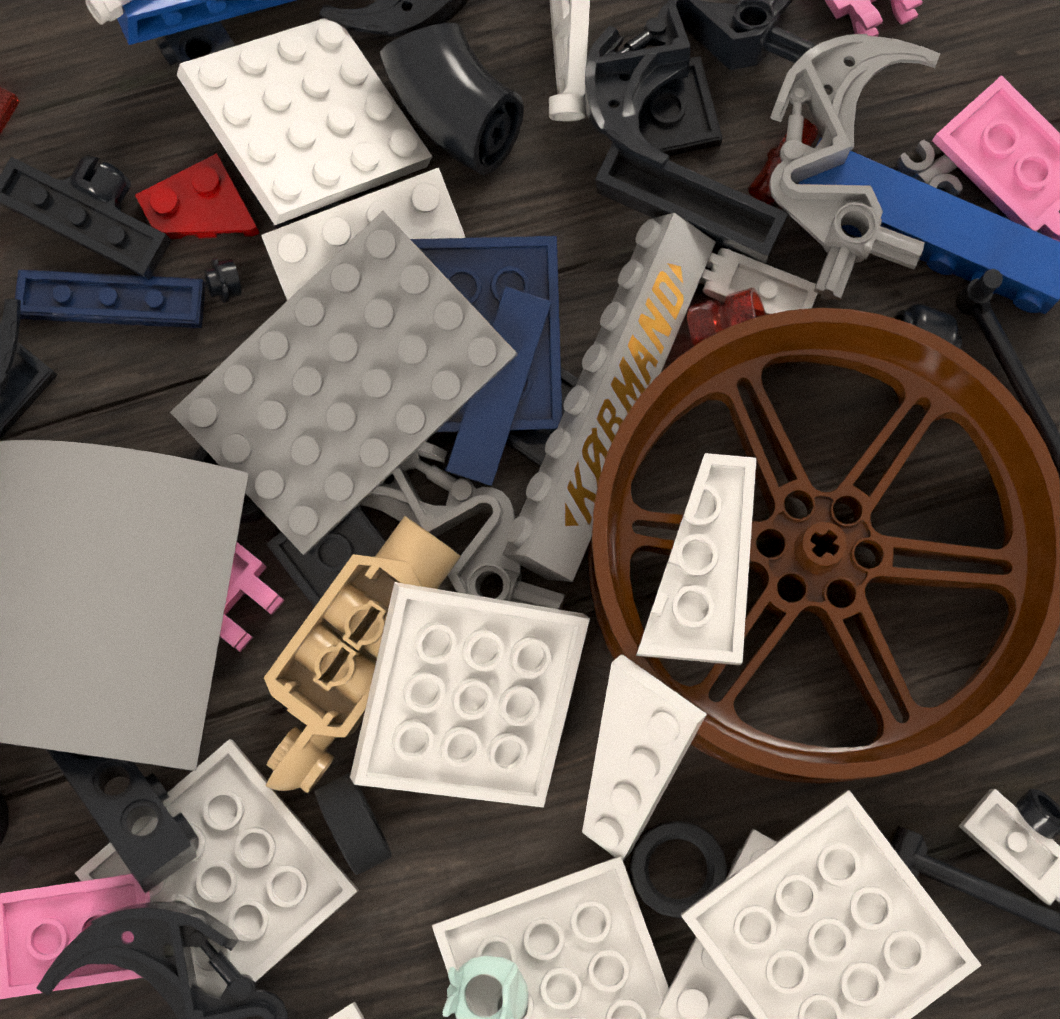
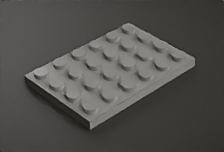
[170,211,518,555]

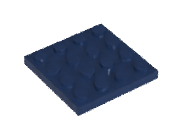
[410,236,562,432]

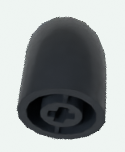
[380,23,524,175]

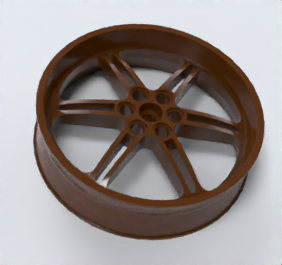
[588,308,1060,784]

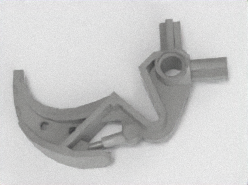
[769,34,940,301]
[359,442,565,610]

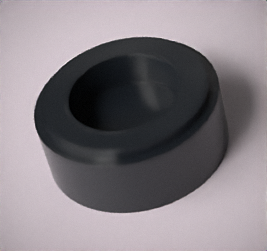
[1016,789,1060,839]

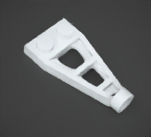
[549,0,590,121]

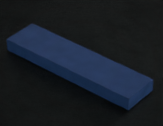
[15,270,206,328]
[446,286,552,486]

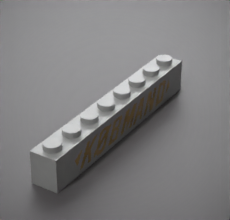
[503,213,716,582]

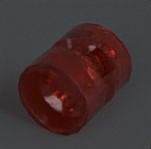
[687,287,766,346]

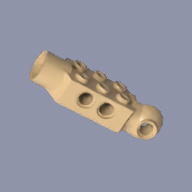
[264,516,461,793]

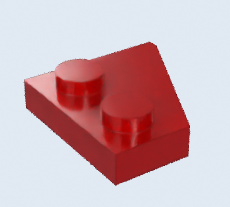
[135,153,259,239]

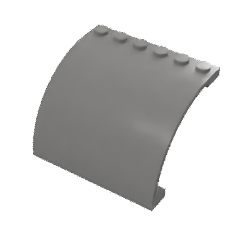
[0,440,249,771]

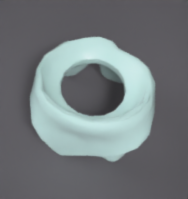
[443,956,528,1019]

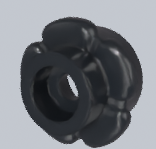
[204,258,241,303]

